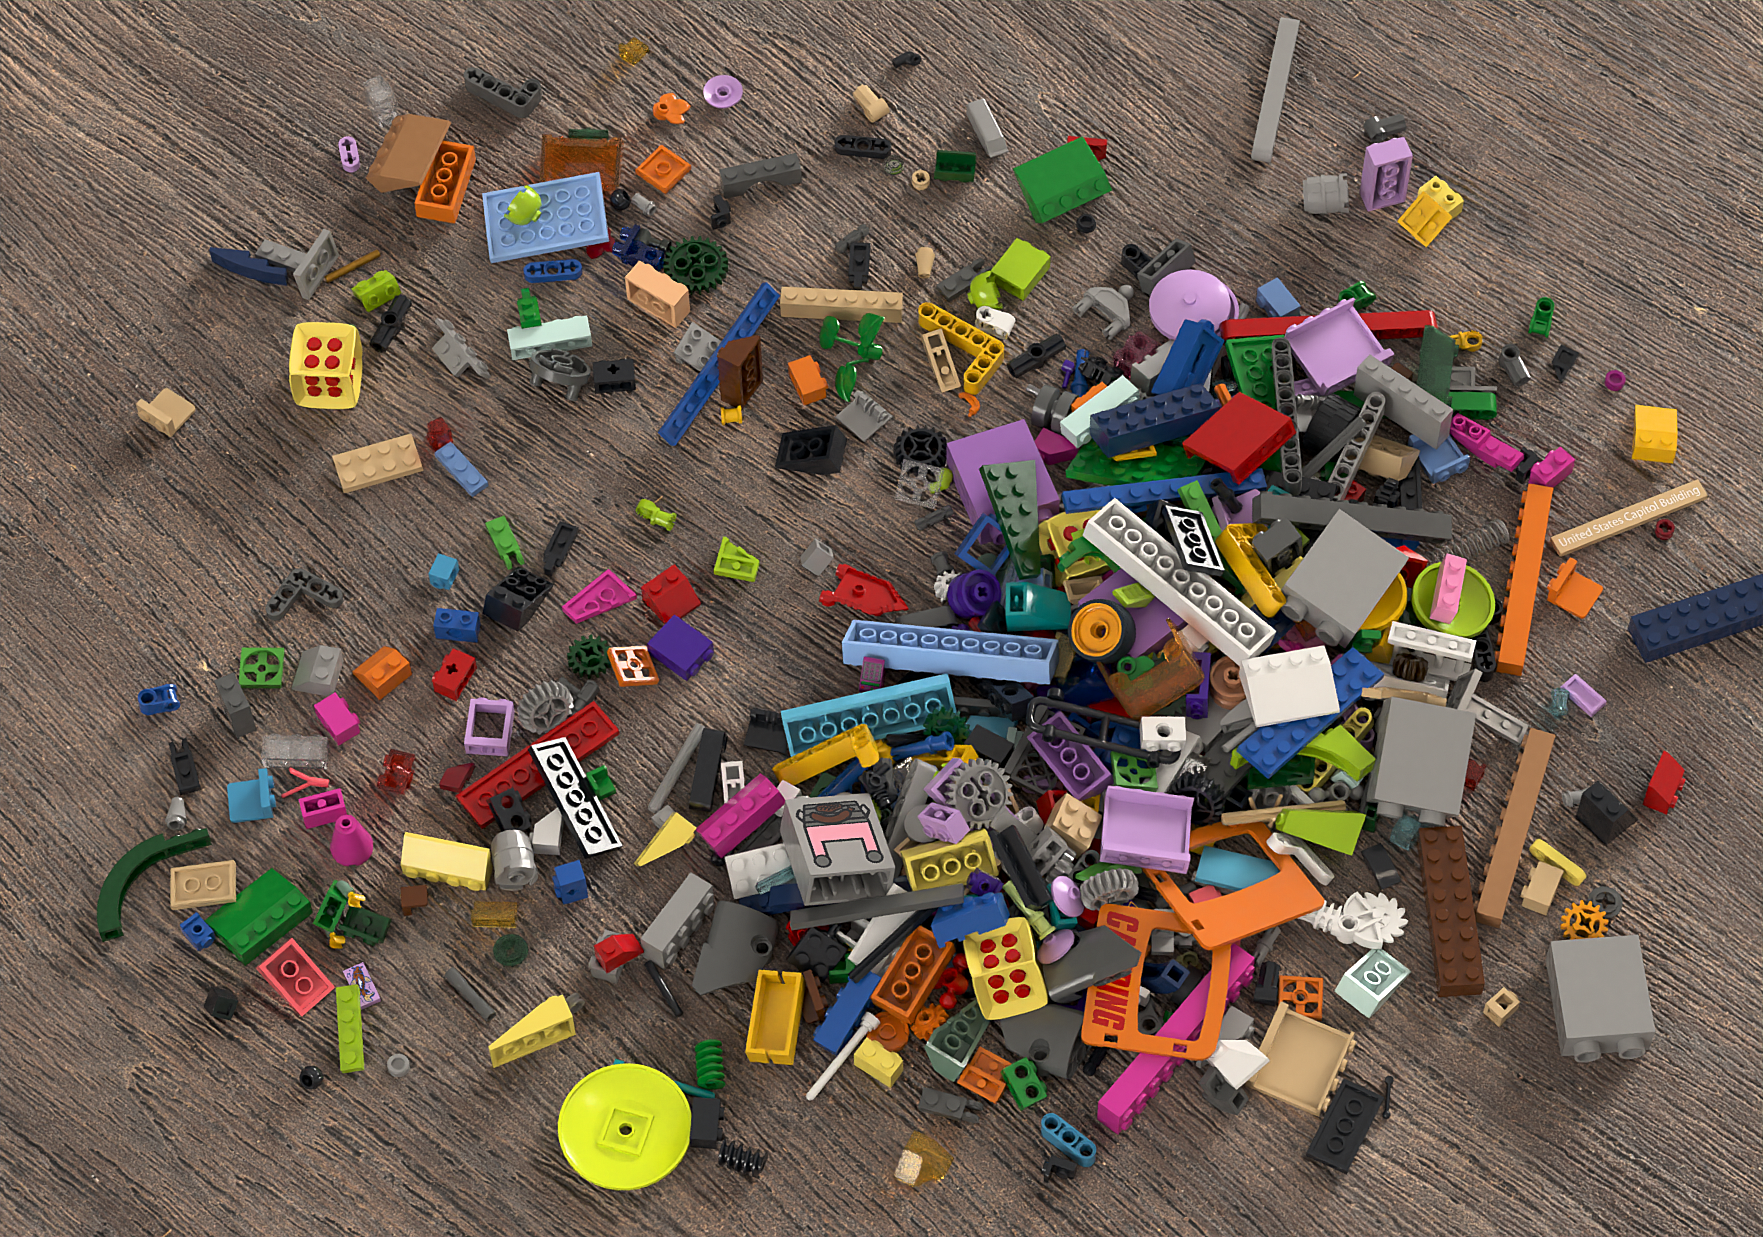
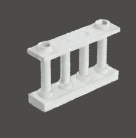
[1383,621,1476,681]

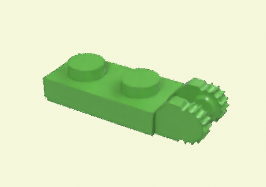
[485,516,525,570]

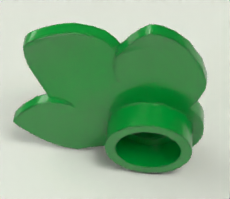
[1117,656,1155,696]

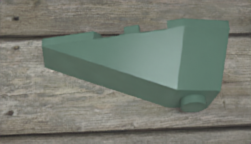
[924,998,990,1082]

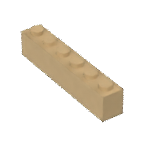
[780,287,903,323]

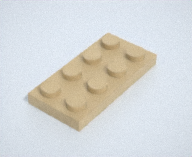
[332,434,423,493]

